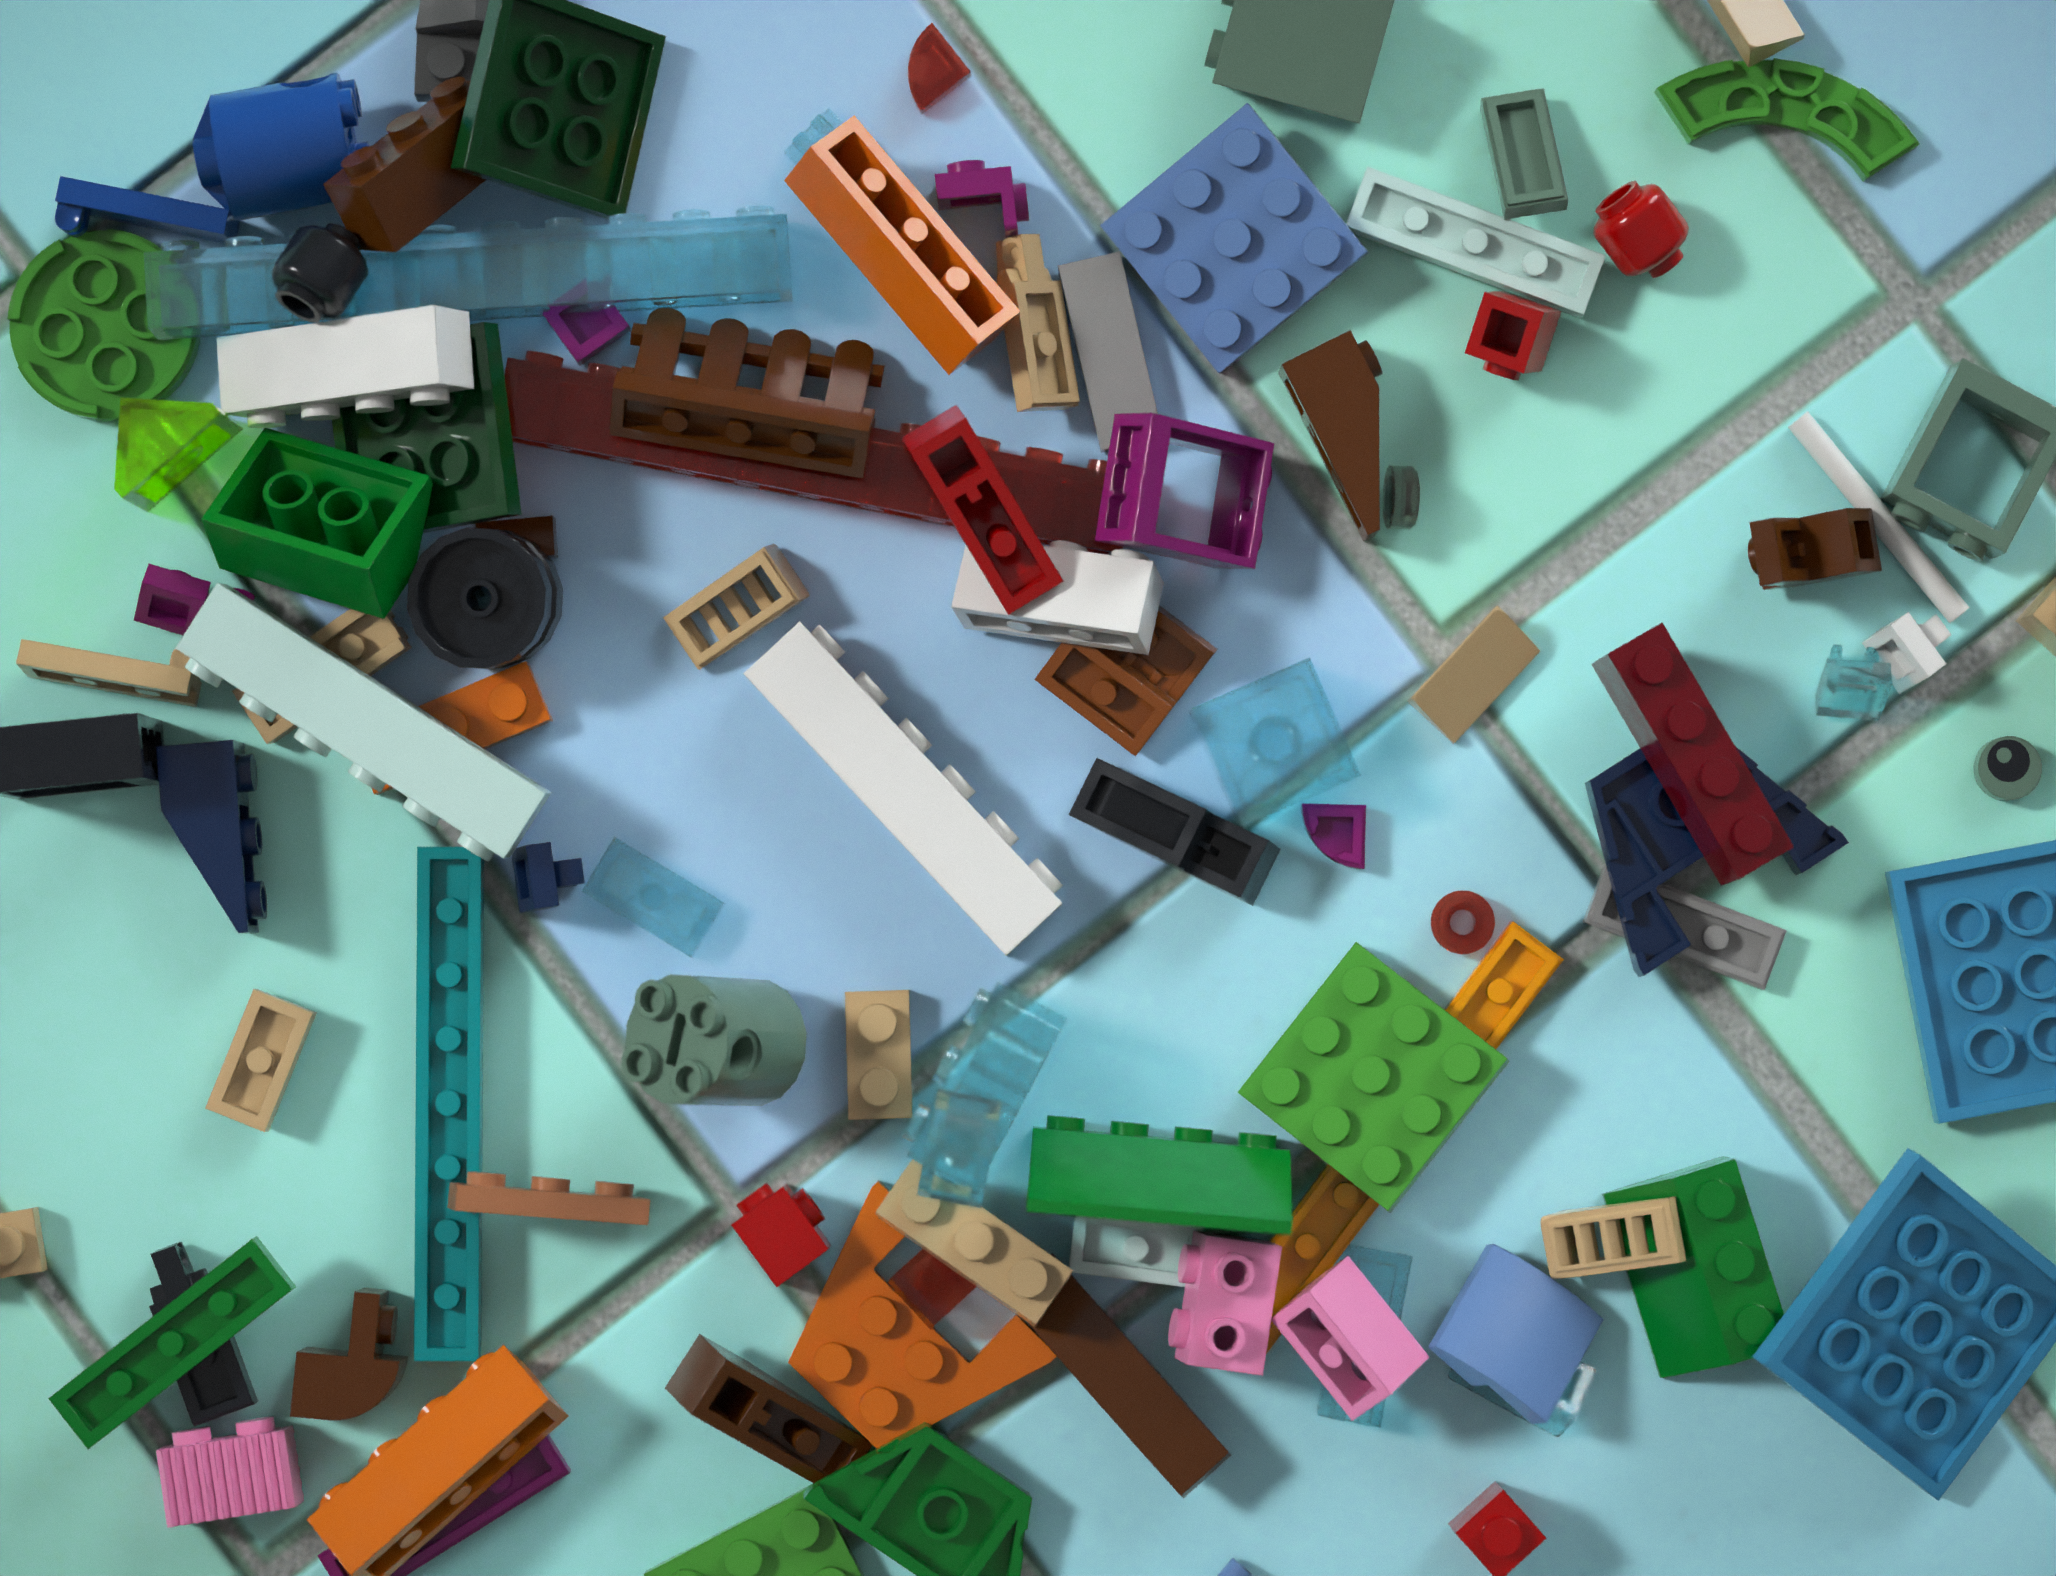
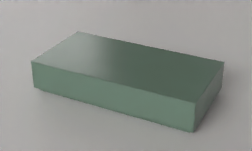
[1480,88,1568,220]

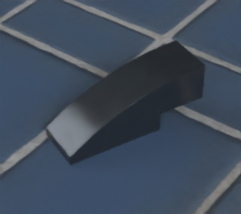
[1069,758,1281,906]

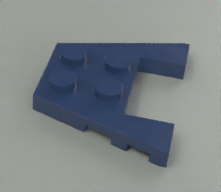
[1585,746,1849,977]

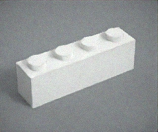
[216,305,474,428]

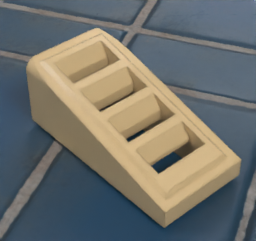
[663,544,809,670]
[1540,1197,1686,1279]

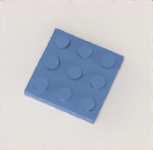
[1100,103,1369,374]

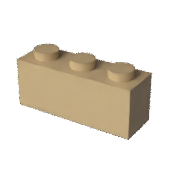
[875,1159,1073,1327]

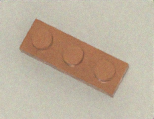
[447,1171,650,1225]

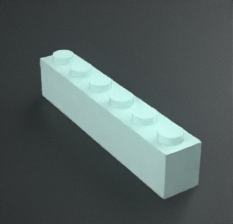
[176,583,552,862]

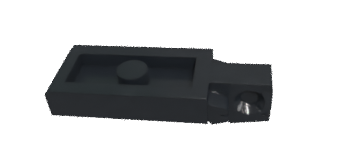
[149,1242,258,1426]

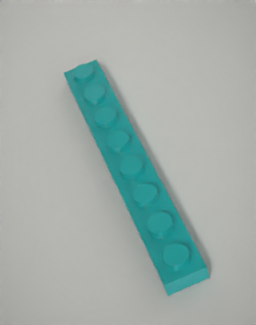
[414,847,484,1361]

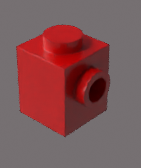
[1465,291,1562,380]
[731,1183,832,1287]

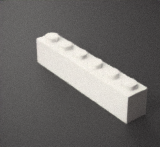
[743,621,1063,956]

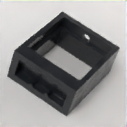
[0,713,165,799]

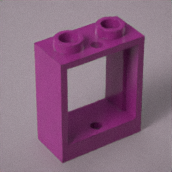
[1095,413,1274,569]

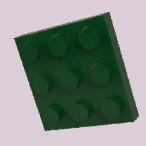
[451,0,666,221]
[332,322,522,533]

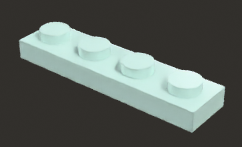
[1346,166,1606,318]

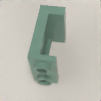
[1204,0,1394,124]

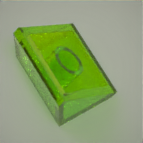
[114,398,243,512]

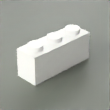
[951,540,1164,655]

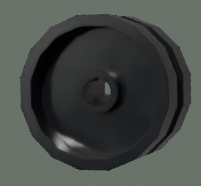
[407,528,563,669]

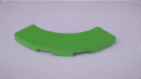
[1654,58,1920,182]

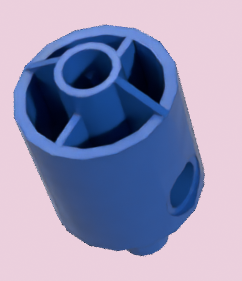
[193,73,369,221]

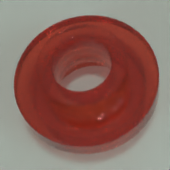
[1430,890,1495,954]

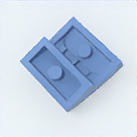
[1428,1244,1604,1424]

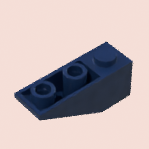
[156,740,267,934]

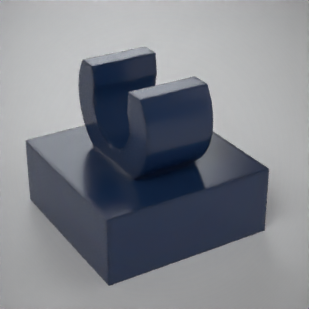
[511,842,585,913]

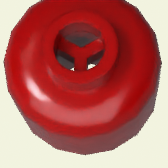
[1593,181,1689,278]

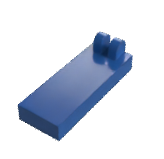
[55,176,240,245]

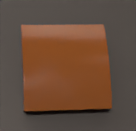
[1034,605,1217,757]

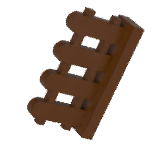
[609,307,885,478]

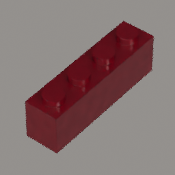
[1591,622,1794,886]

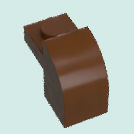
[1748,508,1882,590]
[290,1288,408,1420]

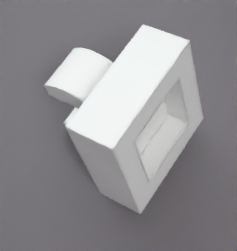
[1862,612,1951,694]

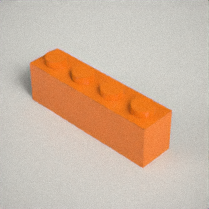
[784,115,1020,375]
[306,1345,569,1576]

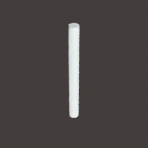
[1788,411,1970,623]

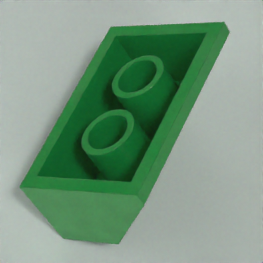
[201,427,433,619]
[1602,1156,1784,1378]

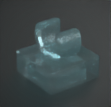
[1815,644,1892,721]

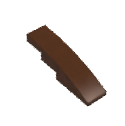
[1028,1253,1231,1498]

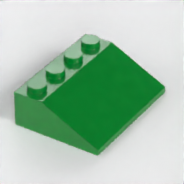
[1026,1115,1293,1235]

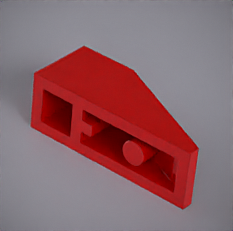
[901,405,1064,615]

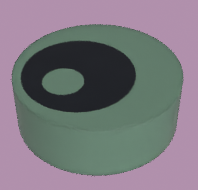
[1974,736,2042,801]

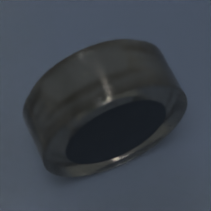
[1383,465,1420,530]

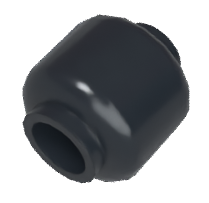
[271,223,369,323]

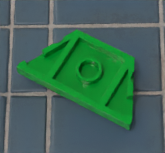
[803,1422,1032,1576]

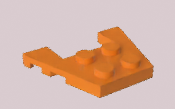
[788,1180,1057,1449]

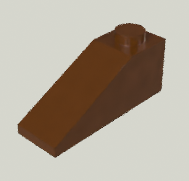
[1278,330,1383,542]
[665,1334,872,1483]

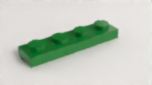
[48,1236,296,1449]

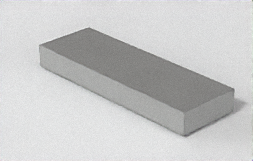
[1058,251,1158,453]
[1583,863,1787,990]

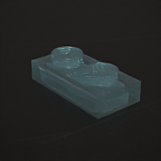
[581,837,725,957]

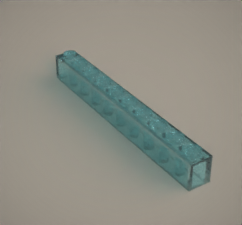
[144,205,793,340]

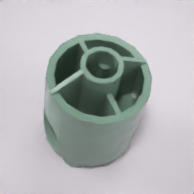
[621,975,807,1106]

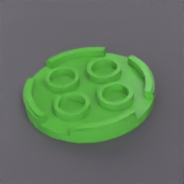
[7,229,201,421]

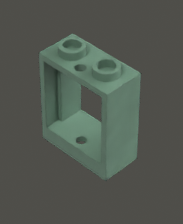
[1880,358,2056,562]

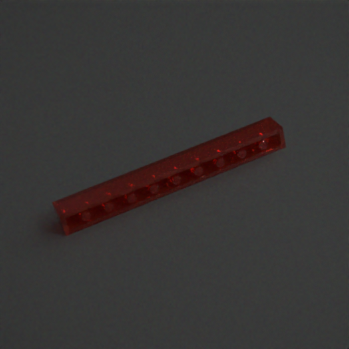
[504,351,1123,555]

